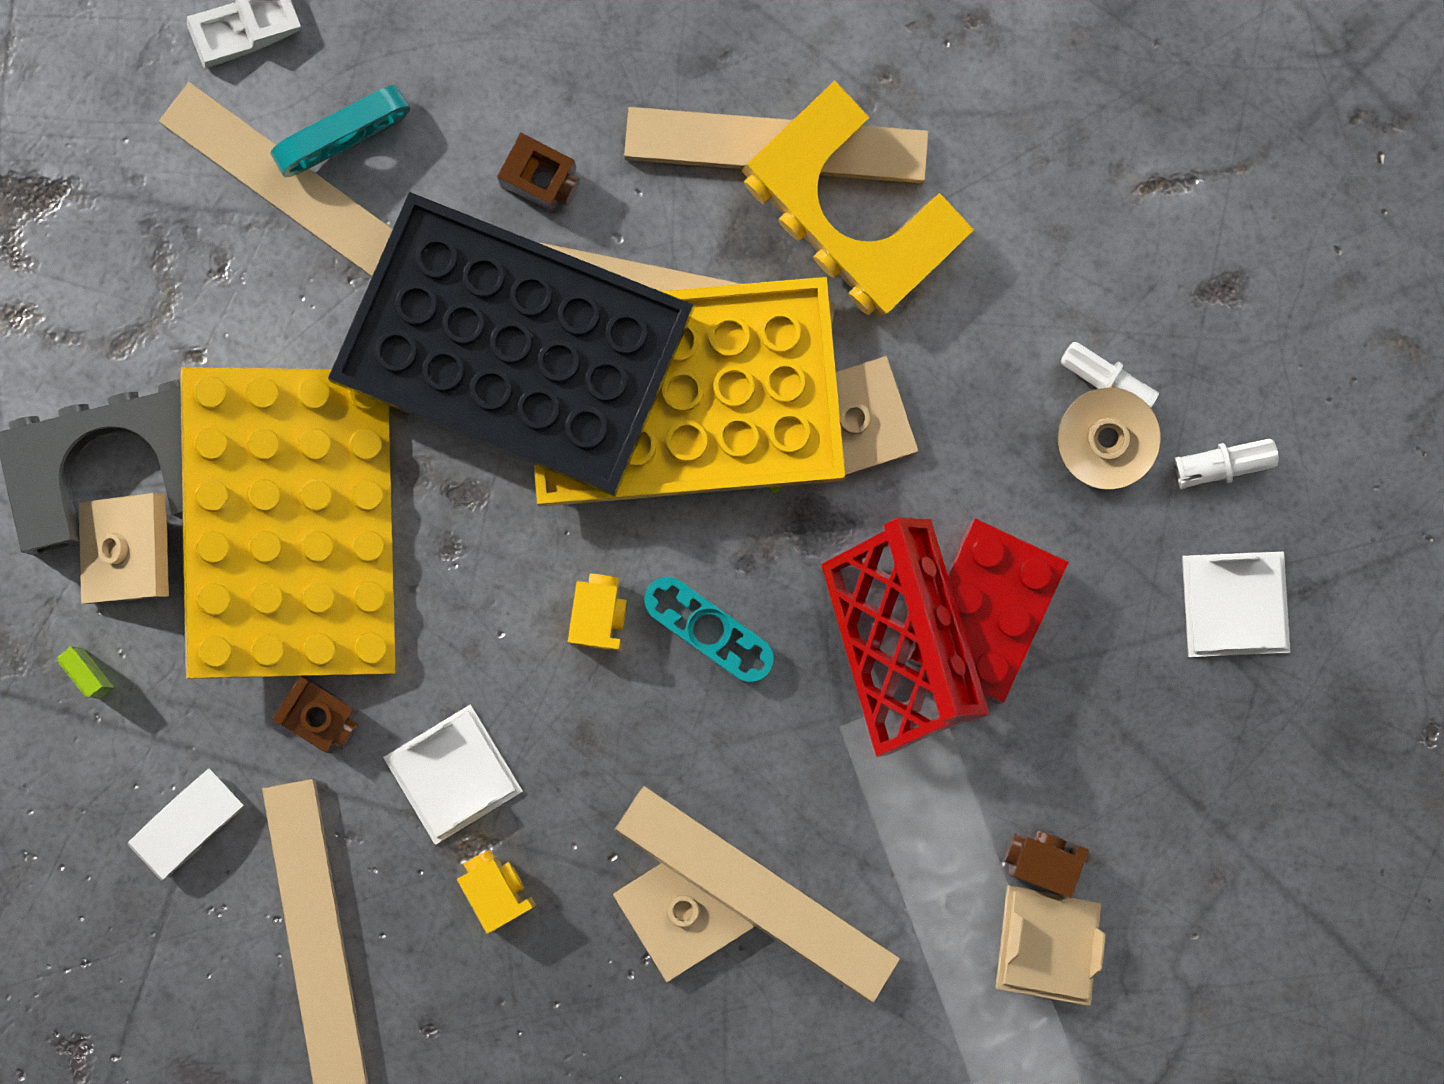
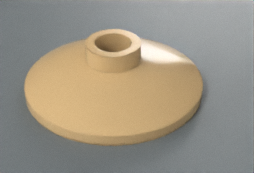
[1058,387,1161,489]

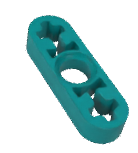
[270,85,410,177]
[644,577,774,683]

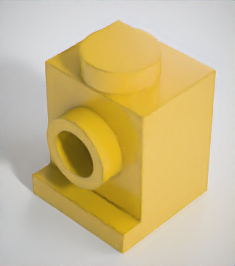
[568,574,627,652]
[457,849,536,934]

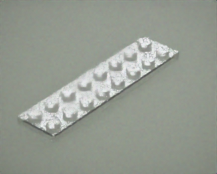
[839,692,1083,1084]

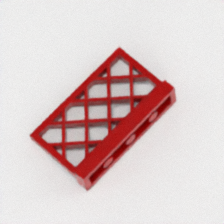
[821,517,990,757]

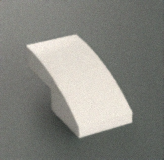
[187,0,301,69]
[128,768,244,882]

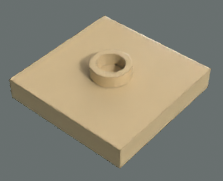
[821,356,918,484]
[79,493,169,604]
[612,863,754,982]

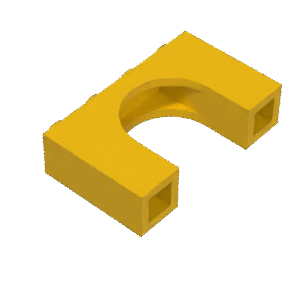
[742,81,974,318]

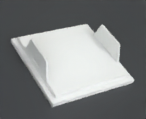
[1182,552,1290,657]
[383,704,523,845]

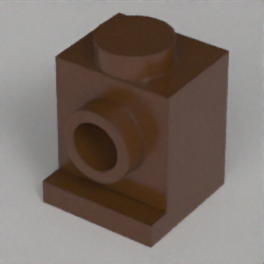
[497,132,580,213]
[272,676,359,753]
[1004,830,1089,898]

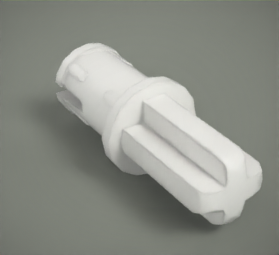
[1060,342,1159,408]
[1174,439,1279,489]

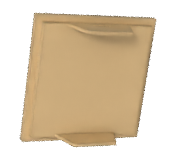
[996,885,1106,1006]

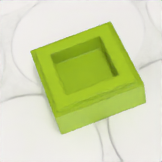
[57,646,115,699]

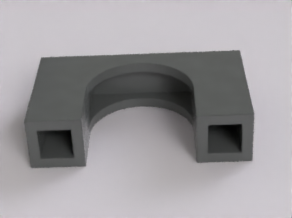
[0,380,183,556]

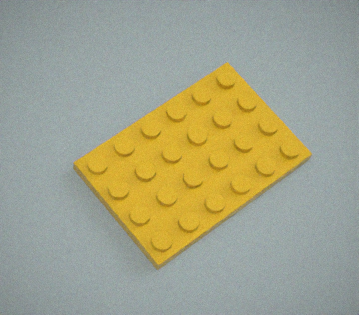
[534,277,845,507]
[180,367,396,679]

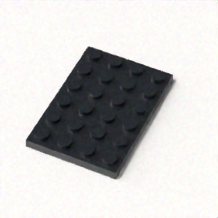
[328,192,694,497]

